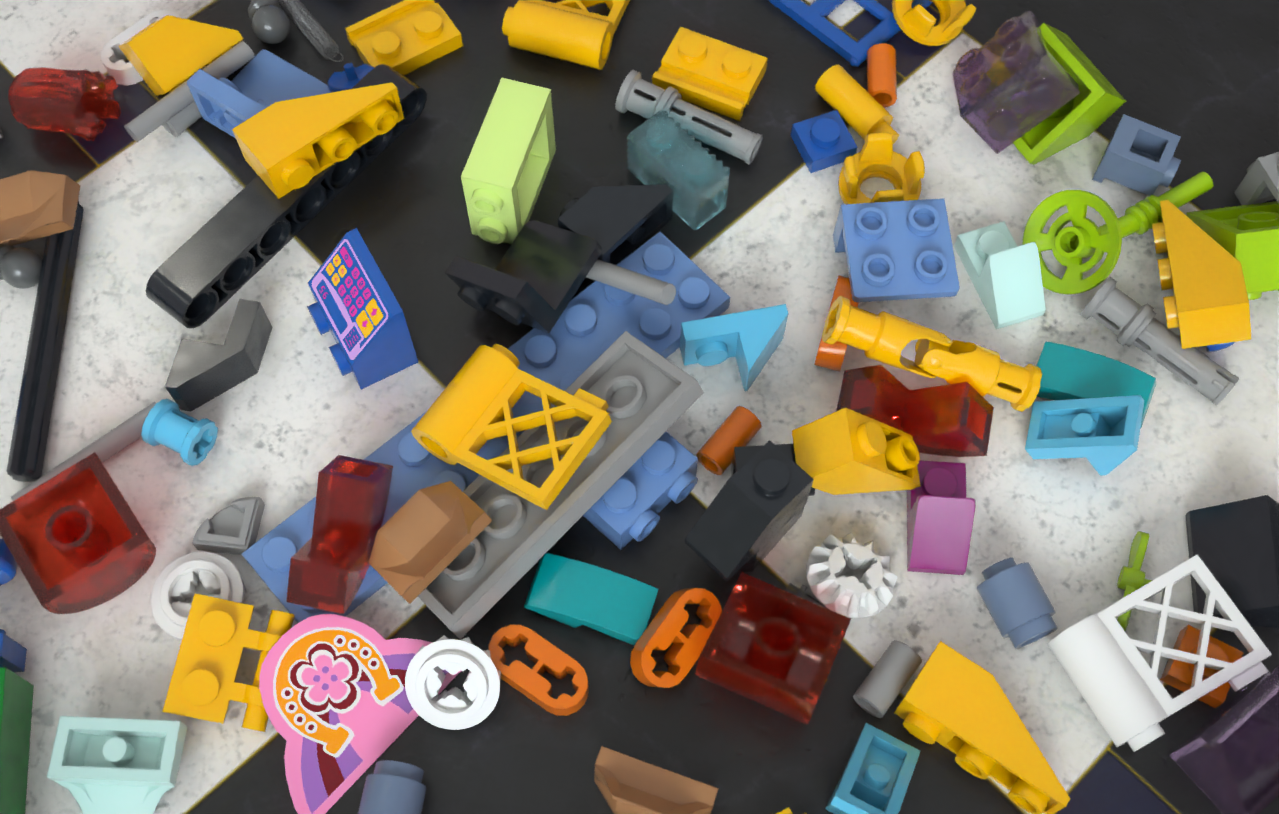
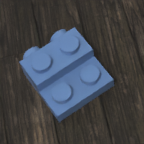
[583,432,698,550]

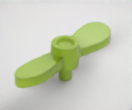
[1117,531,1152,631]

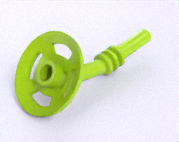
[1023,171,1213,294]

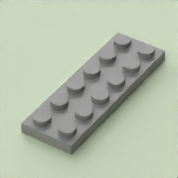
[418,331,704,639]

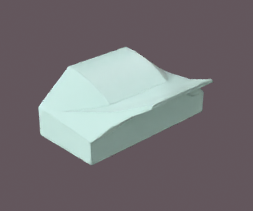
[47,716,187,814]

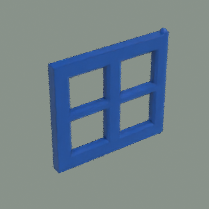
[768,0,933,67]

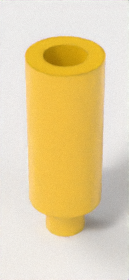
[815,65,899,144]

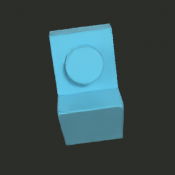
[680,304,788,391]
[1025,395,1144,476]
[825,723,921,814]

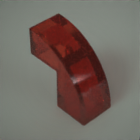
[836,364,994,457]
[286,455,393,614]

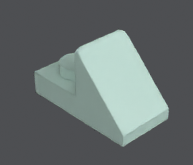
[954,221,1046,330]

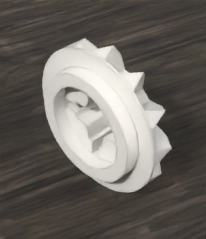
[806,532,898,618]
[151,552,247,641]
[405,635,501,730]

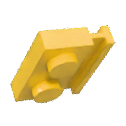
[345,0,463,75]
[652,26,768,121]

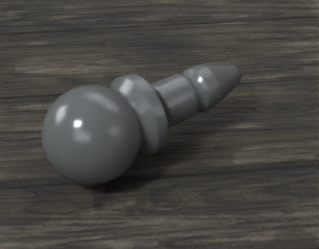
[248,0,290,44]
[0,244,42,289]

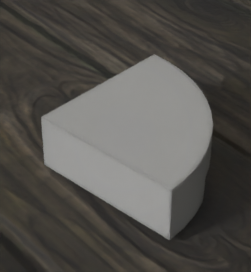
[192,497,265,555]

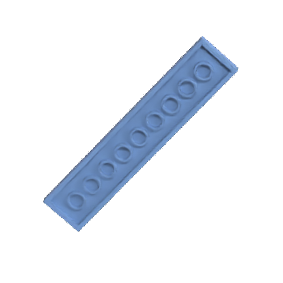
[242,231,730,623]

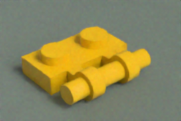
[162,593,295,732]

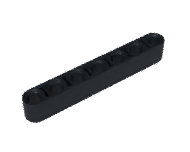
[146,64,427,328]

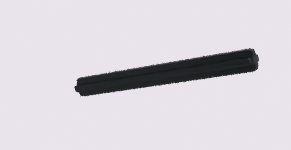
[6,201,84,482]

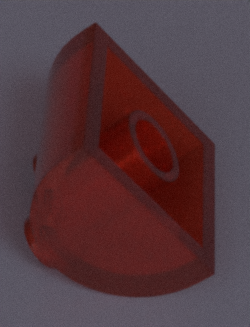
[0,452,156,614]
[695,572,851,725]

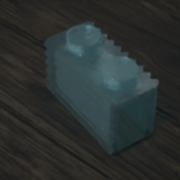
[626,111,730,230]

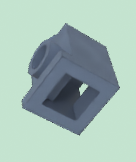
[1092,114,1181,196]

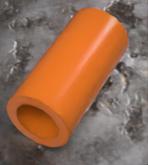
[867,43,897,108]
[696,406,762,475]

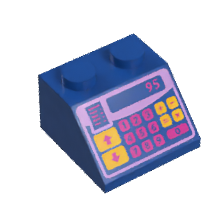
[307,228,418,390]

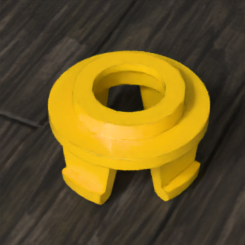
[892,0,976,46]
[838,132,925,204]

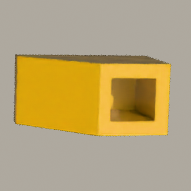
[118,15,243,96]
[792,408,921,495]

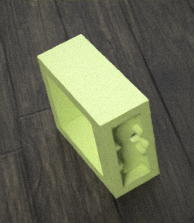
[461,78,556,244]

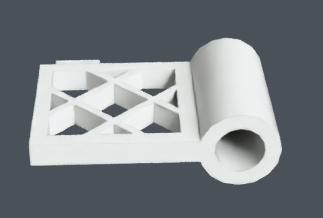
[1047,555,1272,752]

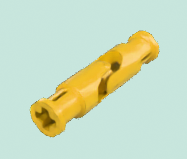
[822,296,1042,412]

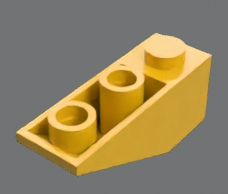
[232,82,404,199]
[1152,200,1251,349]
[894,641,1070,814]

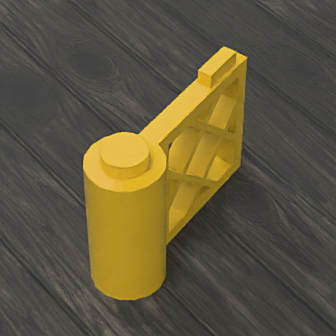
[502,0,630,70]
[411,344,612,511]

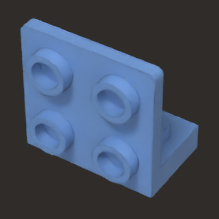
[186,49,331,138]
[833,198,960,302]

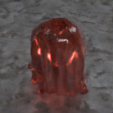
[8,67,121,141]

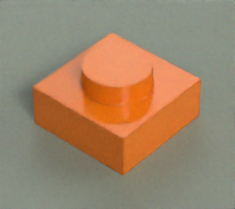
[1160,625,1244,708]

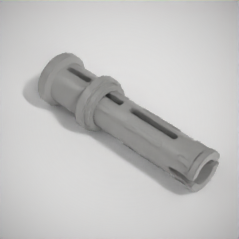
[615,70,763,164]
[1080,277,1239,405]

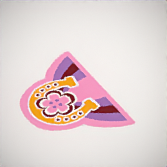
[259,614,461,814]

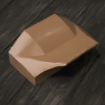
[0,170,81,246]
[368,481,493,604]
[594,746,718,814]

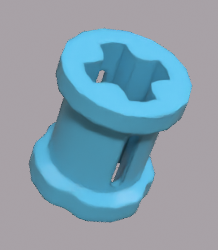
[141,399,218,466]

